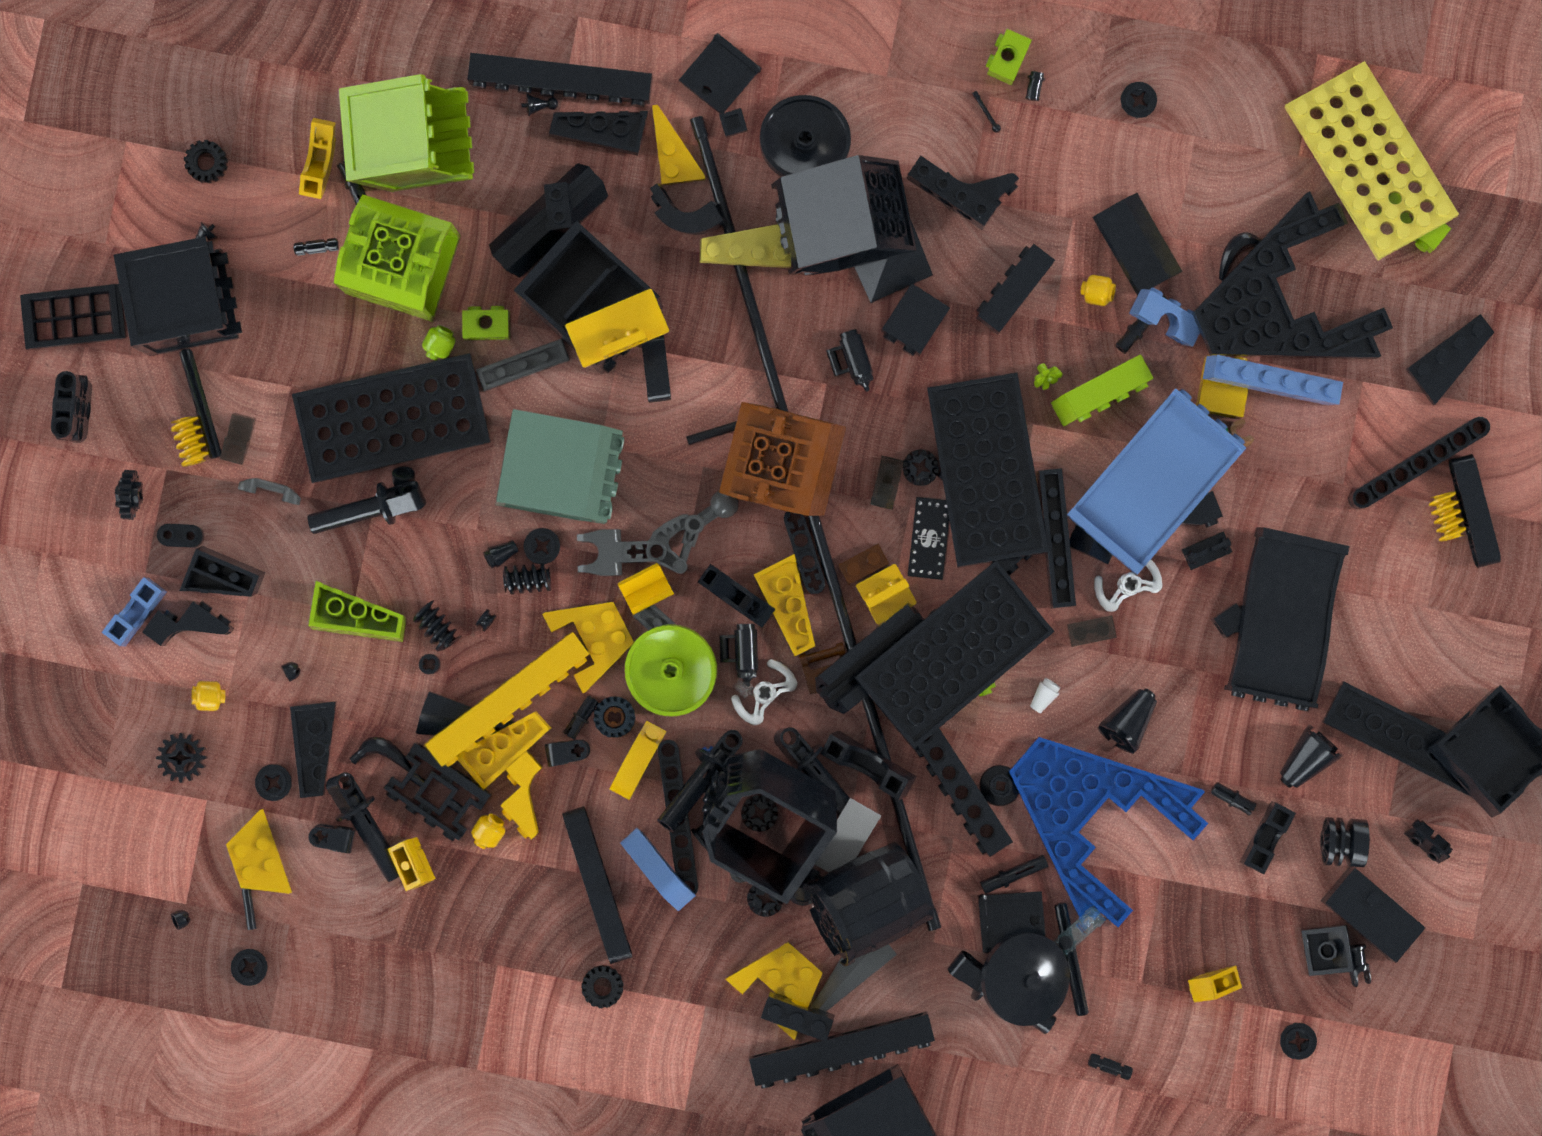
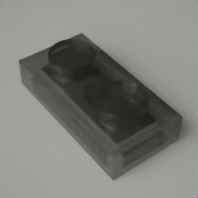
[1067,615,1117,647]

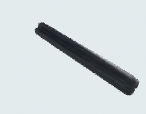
[179,349,222,459]
[1054,903,1089,1016]

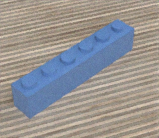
[1203,355,1343,406]

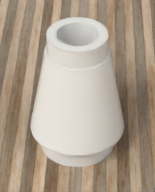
[1030,678,1061,713]

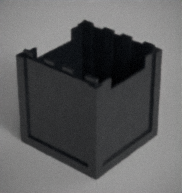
[113,236,242,356]

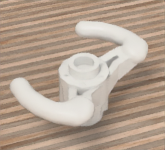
[1094,560,1162,612]
[731,659,797,725]

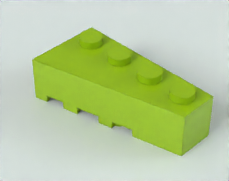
[1051,354,1154,427]
[308,581,406,642]

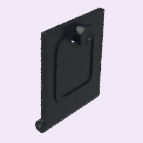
[679,33,762,114]
[978,891,1046,954]

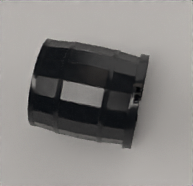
[803,842,934,967]

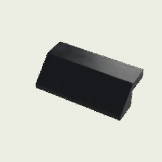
[1092,193,1183,296]

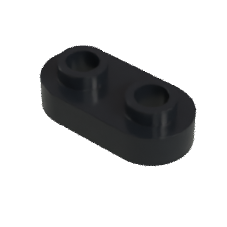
[157,524,204,548]

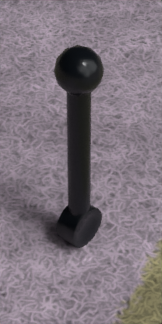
[972,91,1001,133]

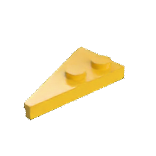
[652,105,705,186]

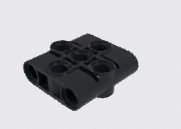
[51,371,92,443]

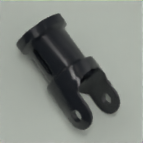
[1349,944,1372,987]

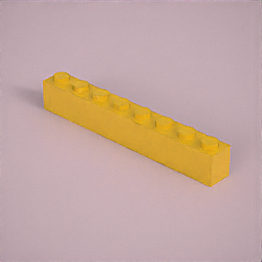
[424,632,589,767]

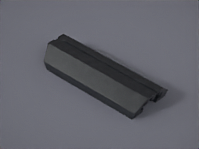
[489,163,608,278]
[815,603,924,714]

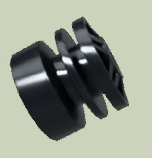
[1320,817,1370,867]

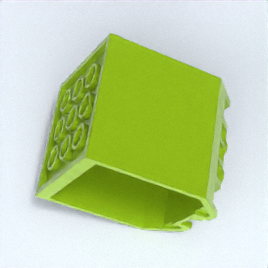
[334,194,461,322]

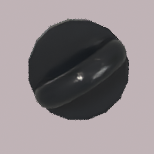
[392,466,415,486]

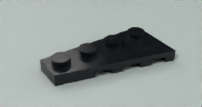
[549,111,648,156]

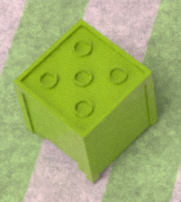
[339,74,474,192]

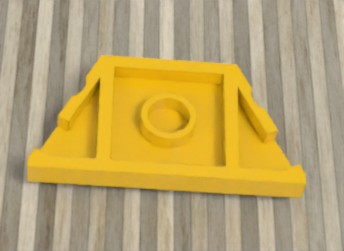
[226,809,292,894]

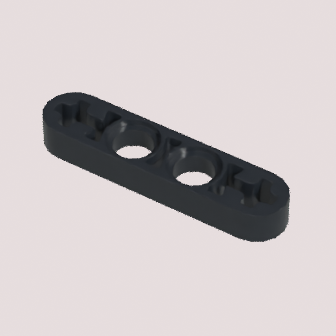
[784,511,825,594]

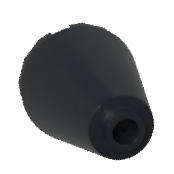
[1098,688,1157,754]
[1280,725,1343,788]

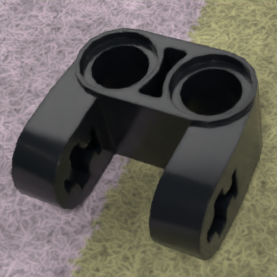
[308,824,356,854]

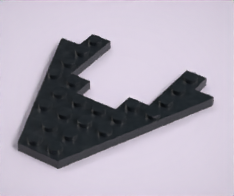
[1192,191,1393,359]

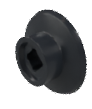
[979,765,1019,806]

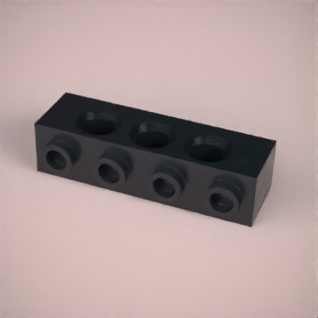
[907,155,997,230]

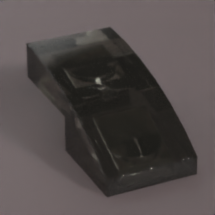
[220,413,256,465]

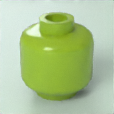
[422,325,456,361]

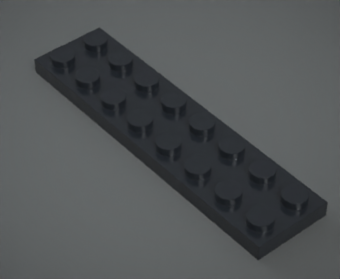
[1322,681,1474,799]

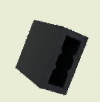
[881,283,950,356]

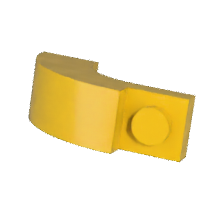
[299,118,336,199]
[610,721,667,800]

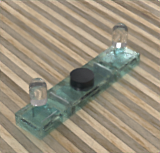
[1053,906,1106,956]

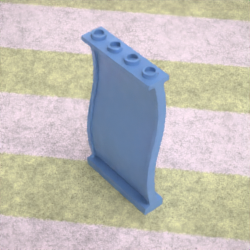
[1067,388,1246,575]

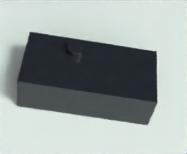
[1321,867,1426,963]

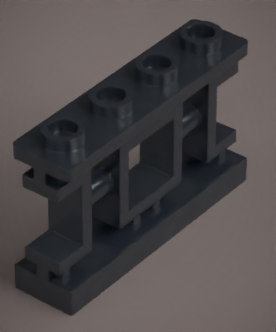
[384,742,493,841]

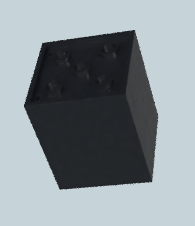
[514,221,663,374]

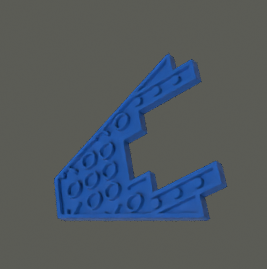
[1009,737,1208,929]

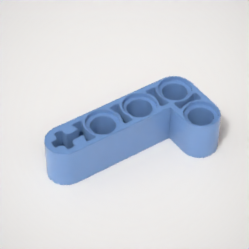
[620,827,696,911]

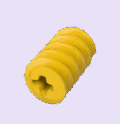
[170,416,209,467]
[1428,491,1466,542]

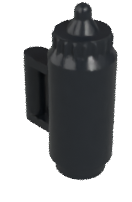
[826,329,874,392]
[719,624,758,687]

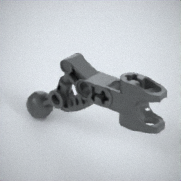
[577,490,739,576]

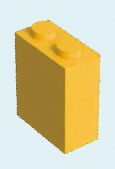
[1196,355,1248,419]

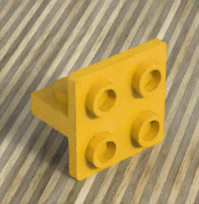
[856,564,917,625]

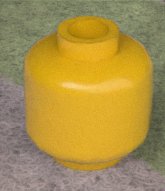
[1081,275,1116,306]
[191,681,225,711]
[471,814,505,849]

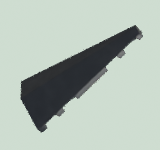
[416,692,515,737]

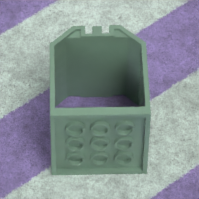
[495,409,624,524]

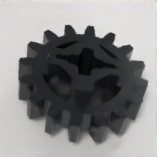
[115,470,143,520]
[156,733,208,783]

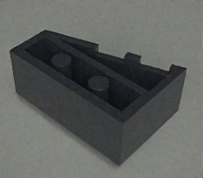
[179,546,266,597]

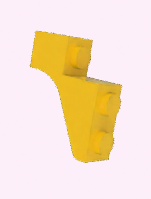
[500,751,543,840]

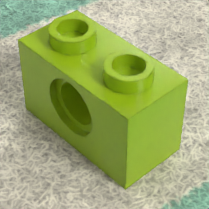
[985,29,1032,85]
[462,306,510,340]

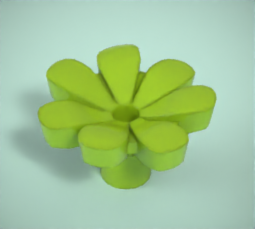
[1034,363,1062,390]

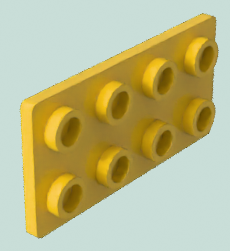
[565,289,669,368]

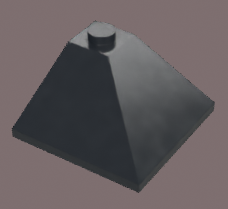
[854,219,933,303]

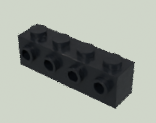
[976,244,1055,335]

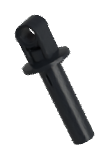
[307,481,426,534]
[774,727,850,816]
[657,730,743,832]
[326,772,399,882]
[947,950,1056,1034]

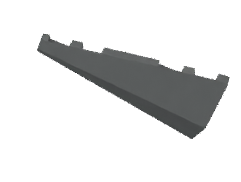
[810,944,897,1011]

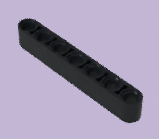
[1348,417,1490,510]
[658,740,699,894]
[562,806,633,964]

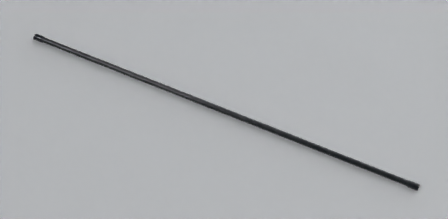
[690,116,941,931]

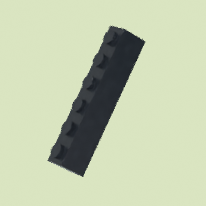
[1037,468,1076,609]

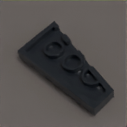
[1406,314,1494,406]
[290,701,337,798]

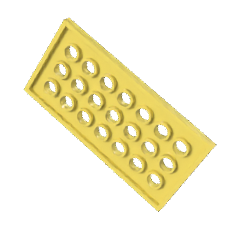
[1284,61,1459,260]

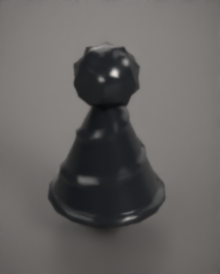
[521,94,558,116]
[196,222,218,241]

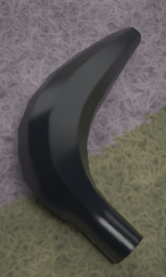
[1219,232,1262,281]
[349,737,412,773]

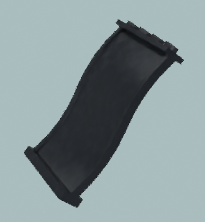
[1224,527,1350,712]

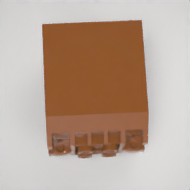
[719,402,846,516]

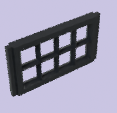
[20,284,126,350]

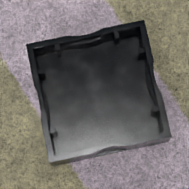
[1428,685,1542,818]

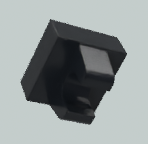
[719,108,748,138]

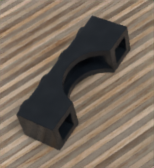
[820,731,917,800]

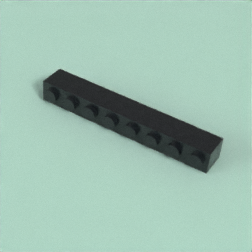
[467,52,653,107]
[749,1012,935,1089]

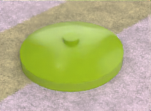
[625,624,717,717]

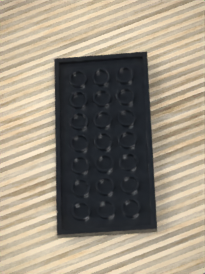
[927,372,1049,568]
[854,560,1055,749]

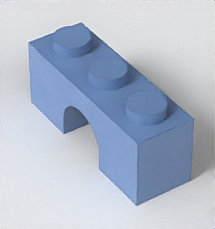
[1129,288,1200,347]
[102,577,167,647]

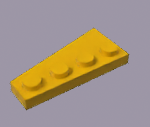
[754,554,815,656]
[457,711,551,789]

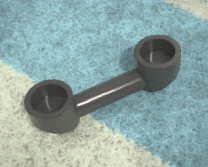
[238,478,301,505]

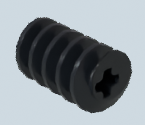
[503,563,551,595]
[413,600,462,652]

